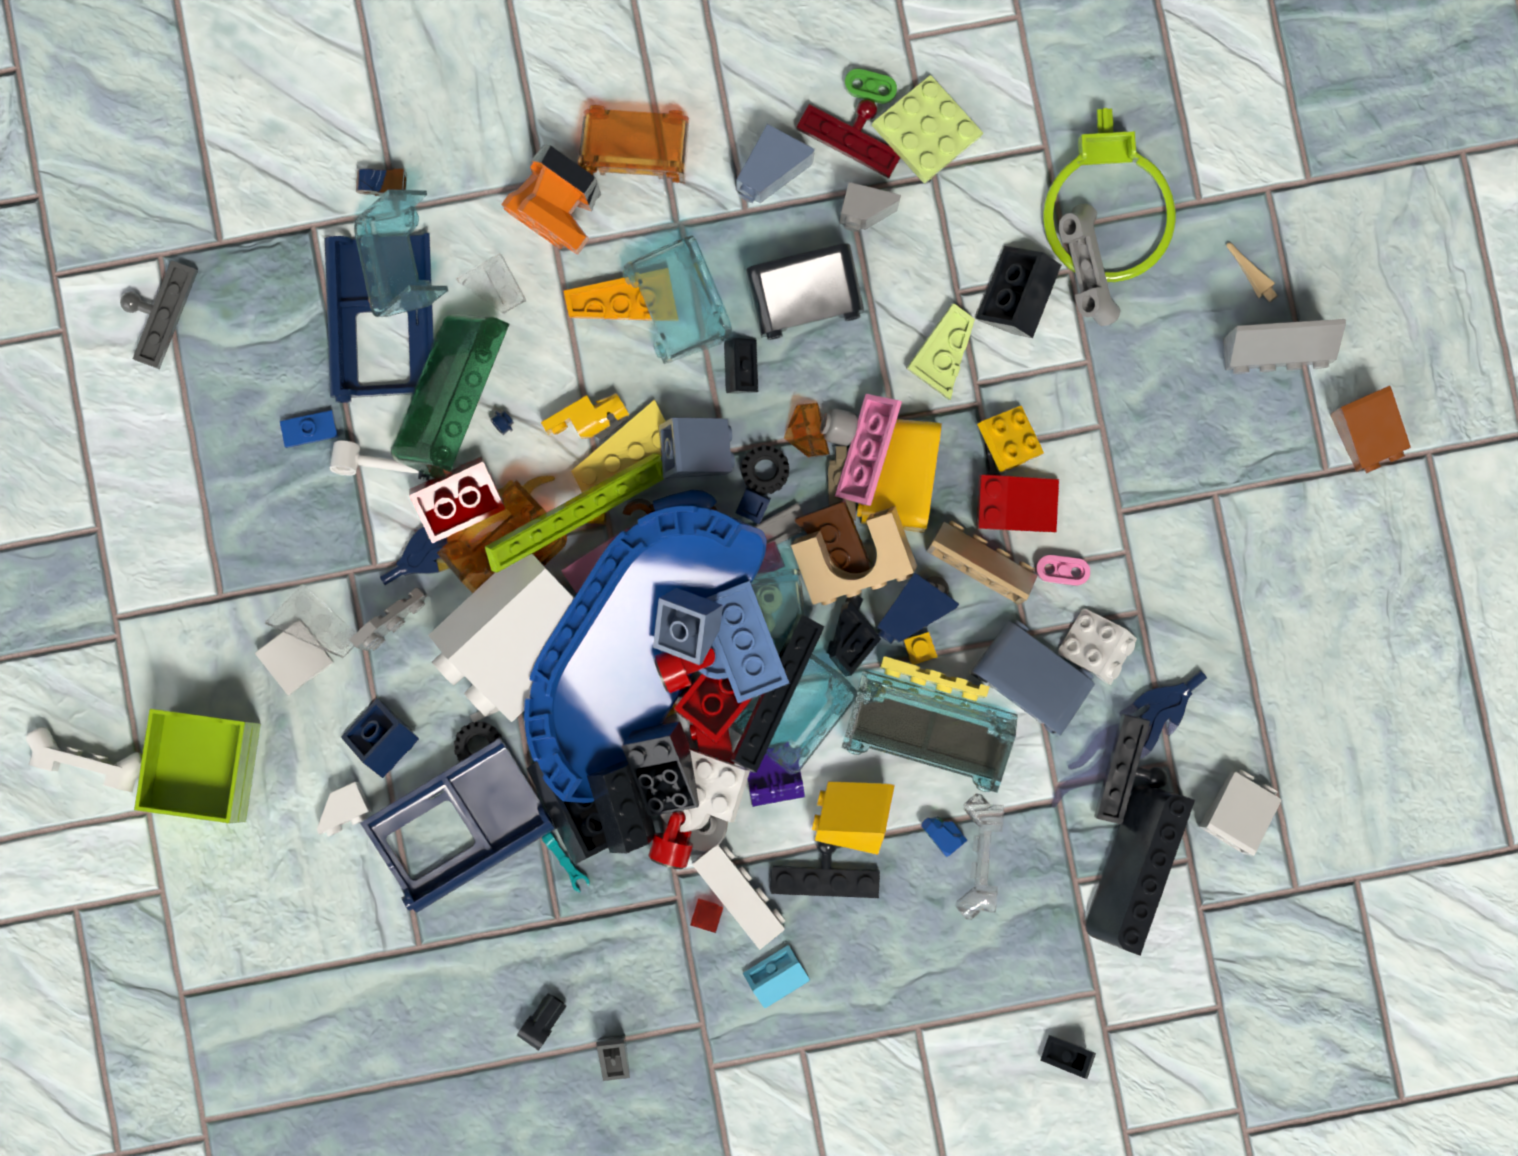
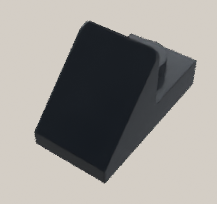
[1040,1035,1096,1079]

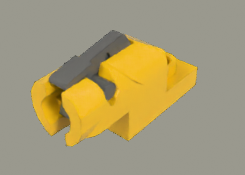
[541,393,629,440]

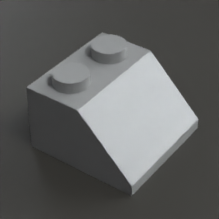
[840,182,901,232]

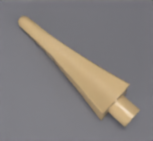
[1226,242,1278,303]

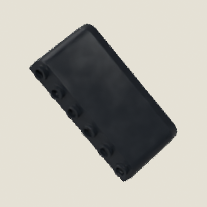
[1085,785,1195,956]

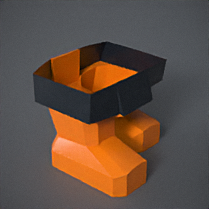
[501,145,601,255]

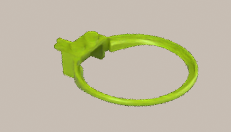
[1043,108,1176,282]

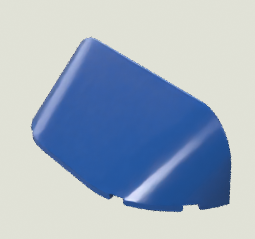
[524,506,767,803]

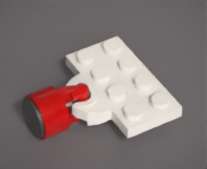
[648,748,750,870]

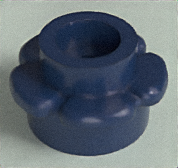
[490,411,514,435]

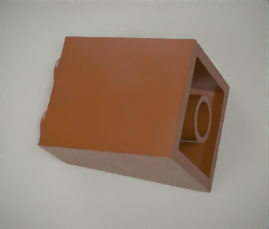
[1330,386,1411,474]

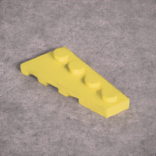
[571,400,666,493]
[880,656,990,702]

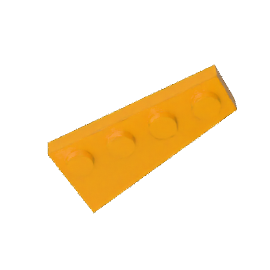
[564,268,679,322]

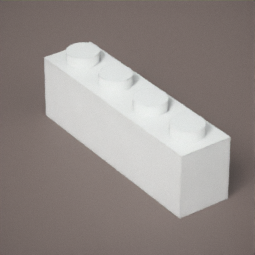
[692,845,786,950]

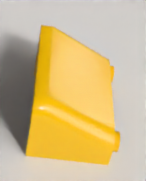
[857,419,942,533]

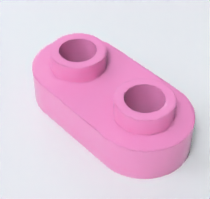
[1036,555,1090,586]

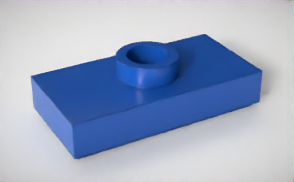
[280,410,338,448]

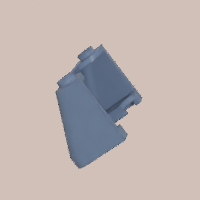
[970,620,1095,737]

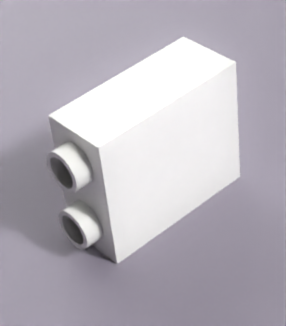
[428,554,574,722]

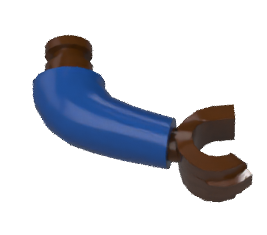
[622,490,718,516]

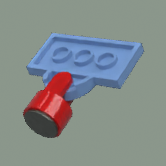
[654,581,790,703]

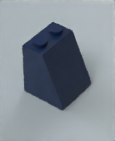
[877,573,959,644]

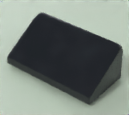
[724,338,758,394]

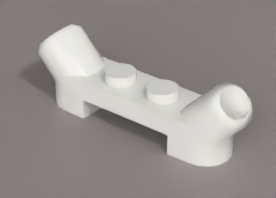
[26,727,142,792]

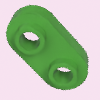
[845,69,897,104]

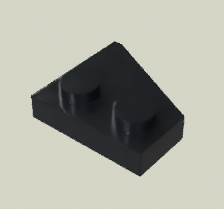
[829,601,881,677]

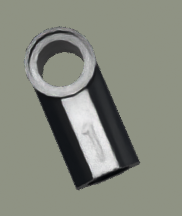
[516,993,567,1051]

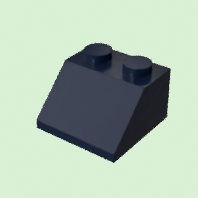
[341,698,419,778]

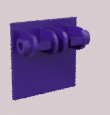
[745,744,805,807]

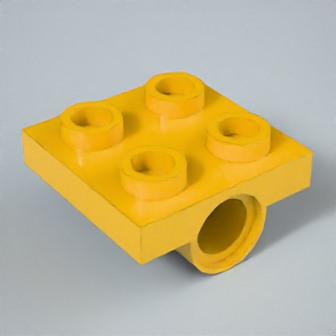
[977,405,1044,472]

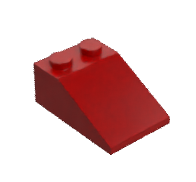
[976,475,1059,533]

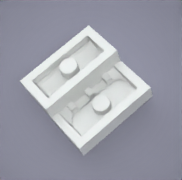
[255,621,334,696]

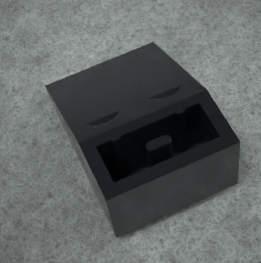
[622,721,699,817]

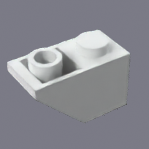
[317,782,372,837]

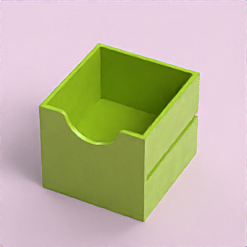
[134,709,261,824]

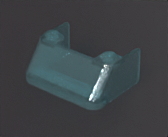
[354,190,448,317]

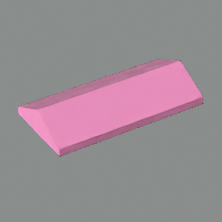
[835,394,902,506]

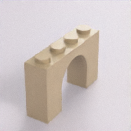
[791,506,917,605]

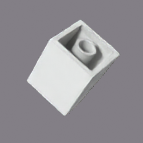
[1198,770,1282,856]

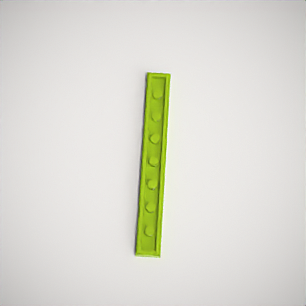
[485,453,664,573]

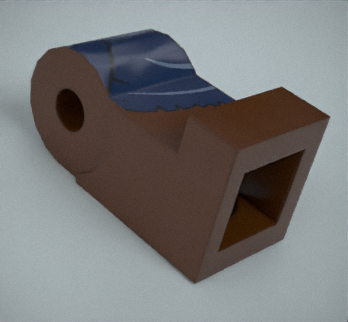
[356,168,407,198]

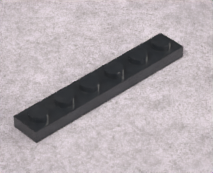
[730,614,825,773]

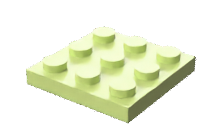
[871,75,983,184]

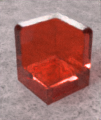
[690,898,724,933]

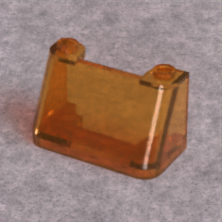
[578,105,690,184]

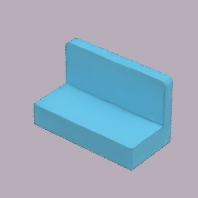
[743,945,810,1008]

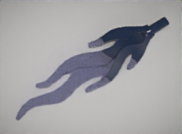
[1051,670,1207,808]

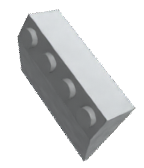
[1223,319,1346,374]

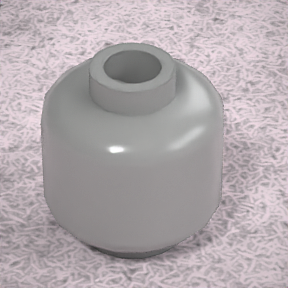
[820,408,858,446]

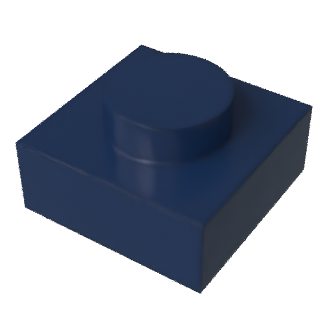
[735,487,771,524]

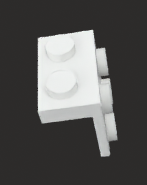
[1058,609,1137,685]

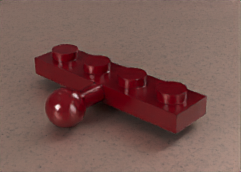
[796,99,901,179]

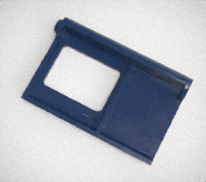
[324,233,436,403]

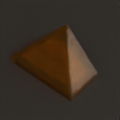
[784,403,830,457]

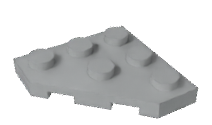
[349,587,427,651]

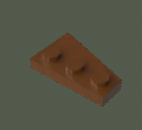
[794,500,872,573]

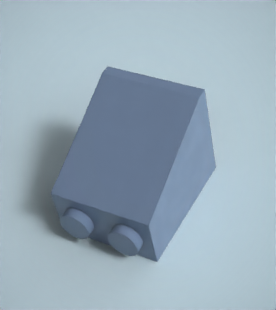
[736,124,815,203]
[659,418,735,479]

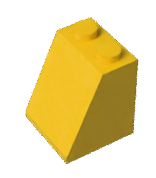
[812,781,895,855]

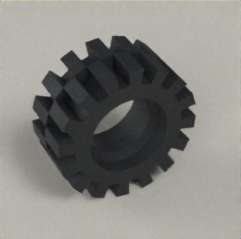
[741,445,790,495]
[453,722,504,762]

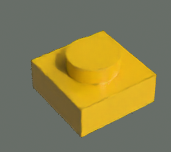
[903,632,937,665]

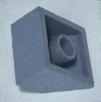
[653,588,723,665]

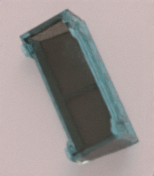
[841,670,1018,793]

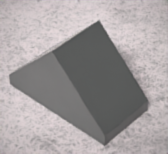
[596,1035,630,1081]

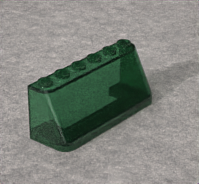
[390,314,510,478]

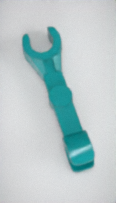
[542,832,590,893]

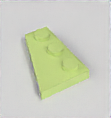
[906,303,975,400]

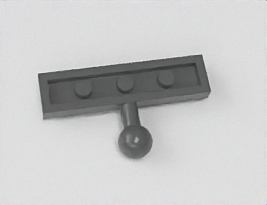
[120,260,198,370]

